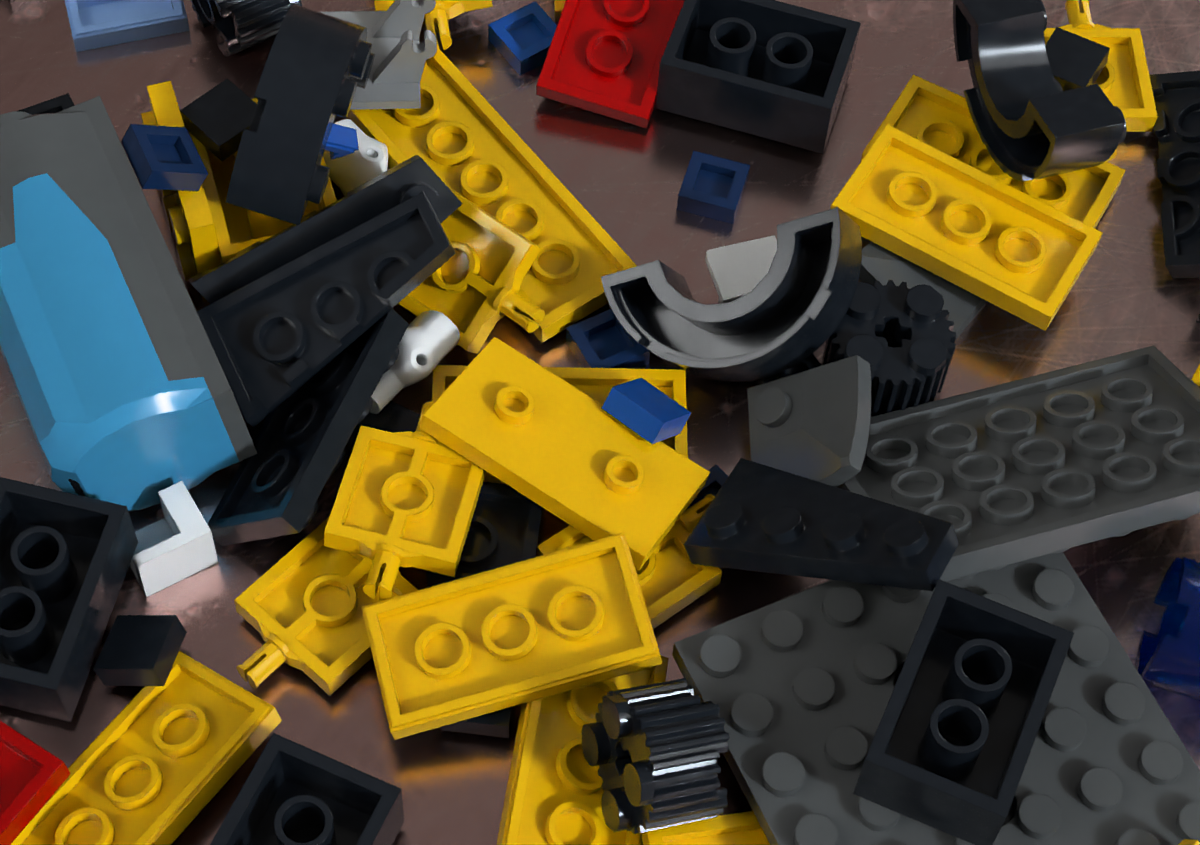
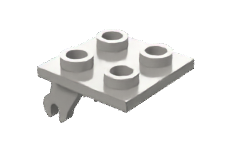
[320,0,437,110]

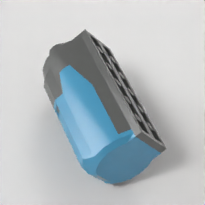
[0,96,258,511]

